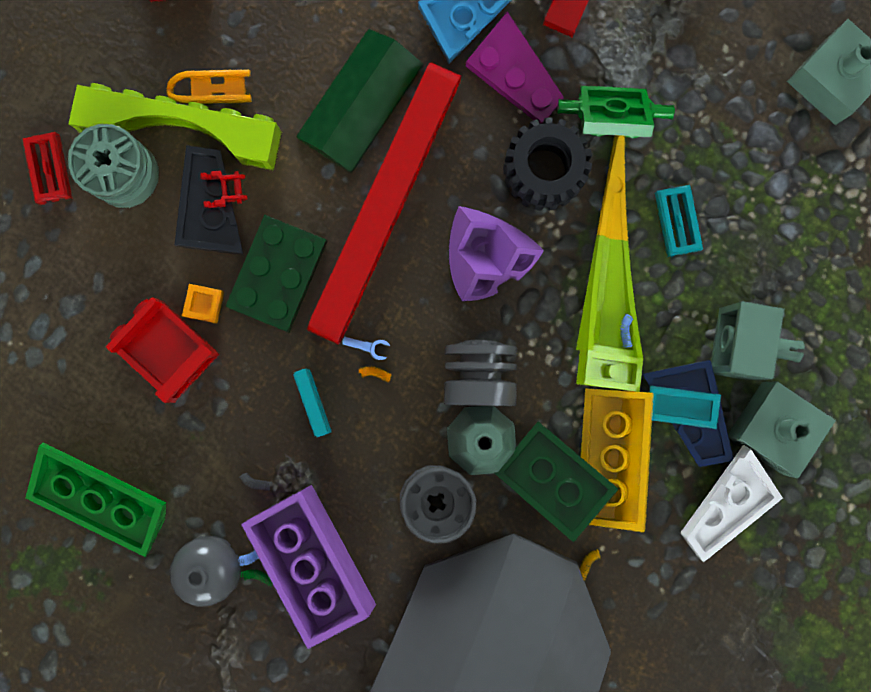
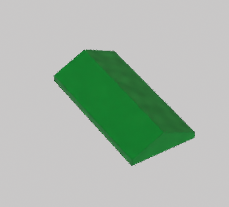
[25,442,166,557]

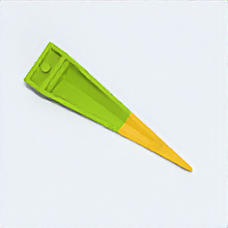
[576,135,643,392]

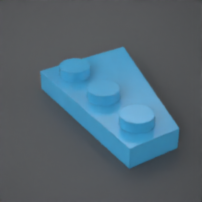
[418,0,511,64]

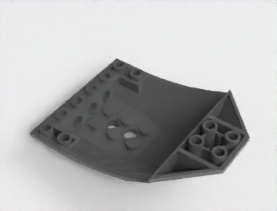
[370,534,611,692]

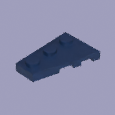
[642,360,733,467]

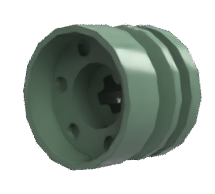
[68,124,159,208]

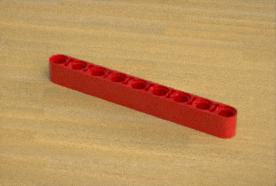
[307,62,462,345]

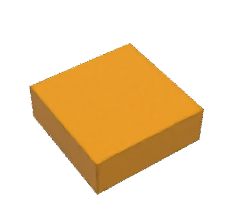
[182,284,224,324]

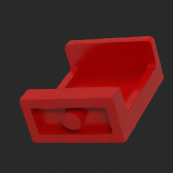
[106,297,220,403]

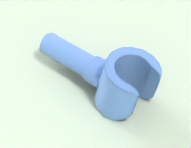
[343,337,390,360]

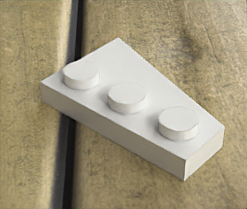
[680,445,783,562]

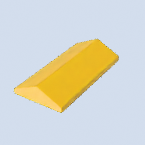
[581,388,654,532]

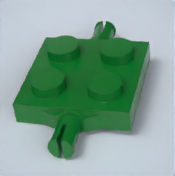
[557,86,675,138]

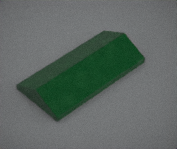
[296,29,423,174]

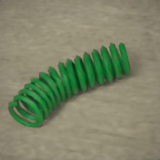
[241,569,273,587]

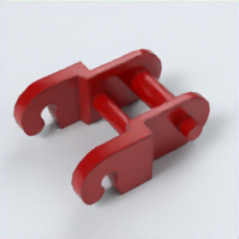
[200,171,248,208]

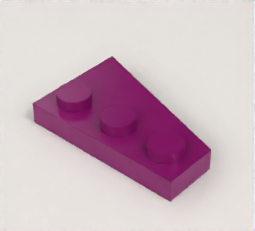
[466,12,564,124]

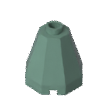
[447,406,516,475]

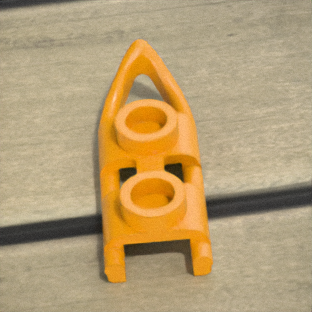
[167,70,252,104]

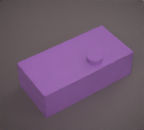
[241,485,376,649]

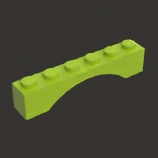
[68,83,282,170]

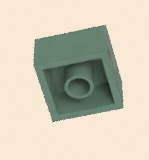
[787,19,871,125]
[711,301,805,380]
[728,381,836,478]

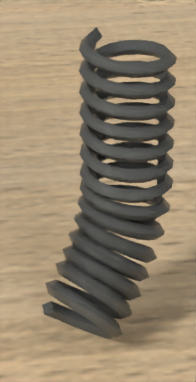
[239,473,273,491]

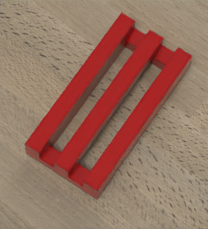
[22,132,72,205]

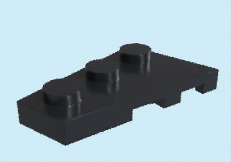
[174,145,244,255]

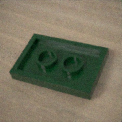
[225,214,328,333]
[494,421,618,542]

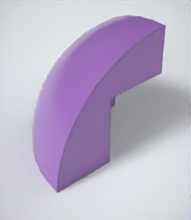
[449,206,544,301]

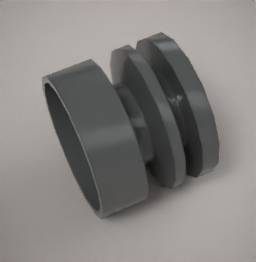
[444,340,517,406]
[400,465,476,543]

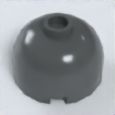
[170,536,241,607]

